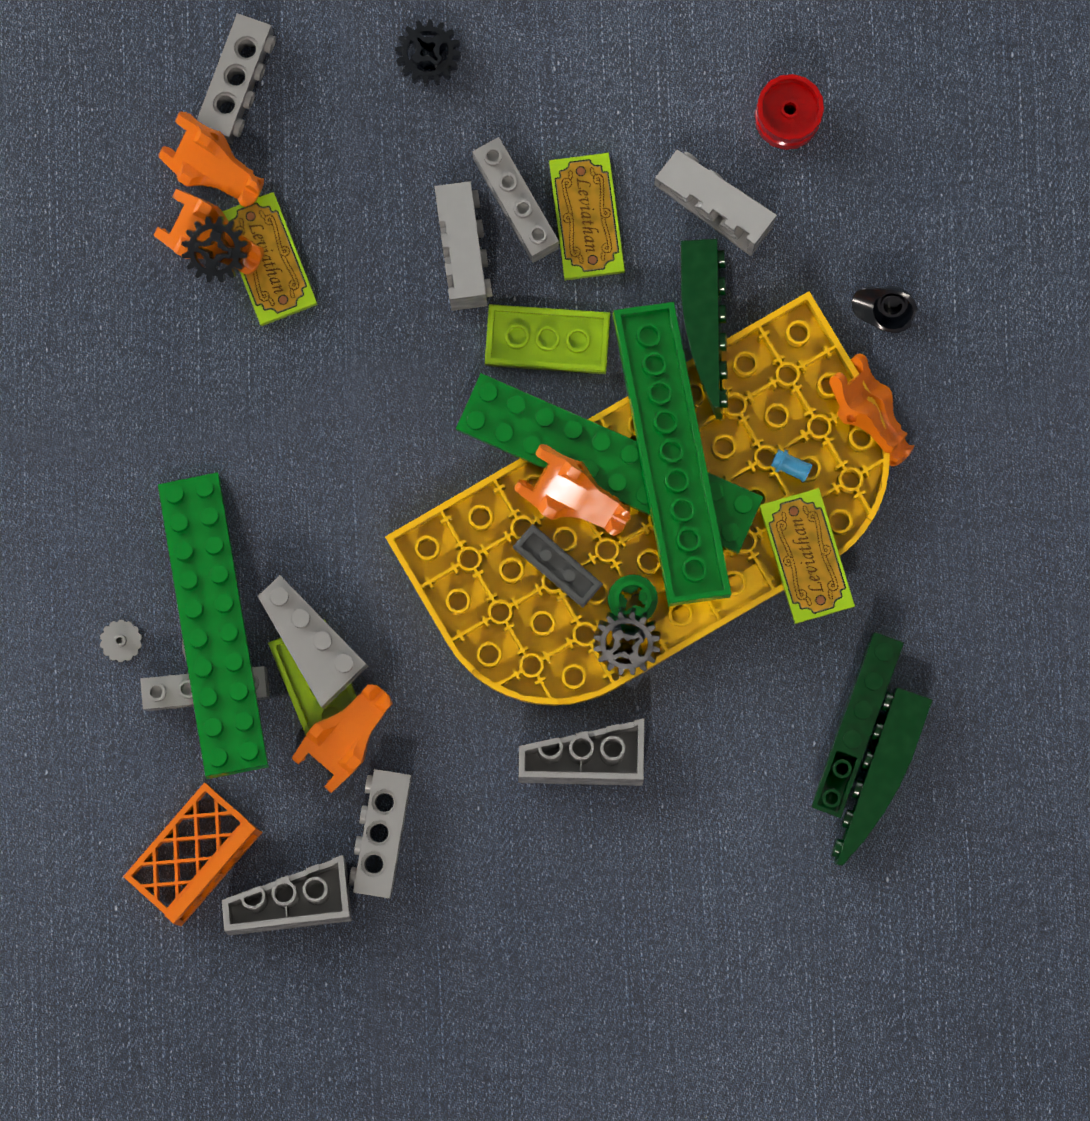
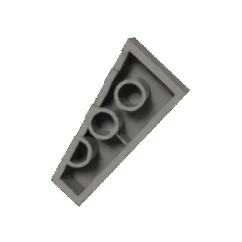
[654,150,777,256]
[434,181,493,311]
[257,575,368,709]
[518,718,644,786]
[222,855,352,935]

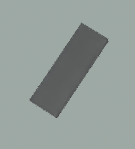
[512,524,603,608]

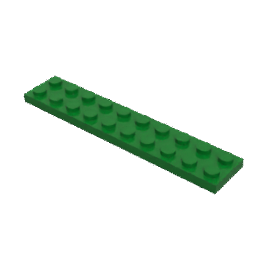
[612,302,731,607]
[456,373,763,554]
[158,472,269,779]

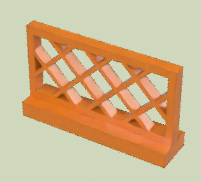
[123,782,263,927]

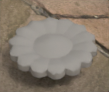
[100,620,142,662]

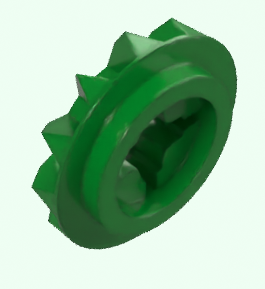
[608,575,658,625]

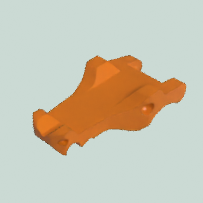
[158,112,264,207]
[153,189,264,275]
[829,353,914,466]
[514,444,631,536]
[292,684,393,793]

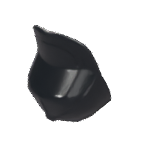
[852,286,918,333]

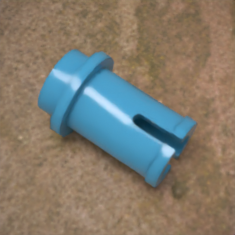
[771,449,812,482]

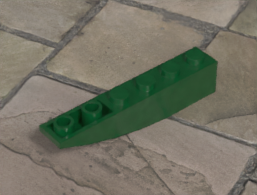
[681,239,728,419]
[811,632,904,818]
[831,687,932,866]

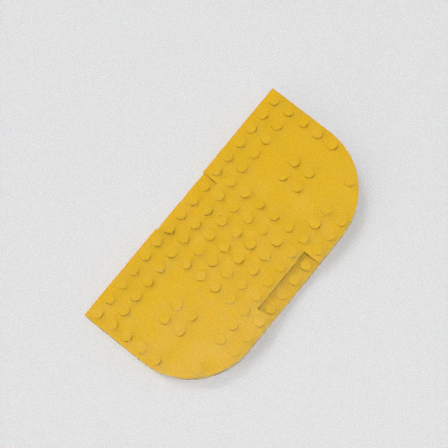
[385,291,890,706]

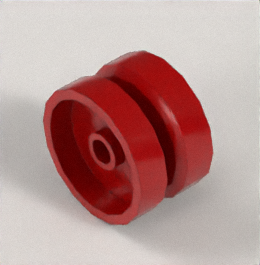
[754,74,824,150]

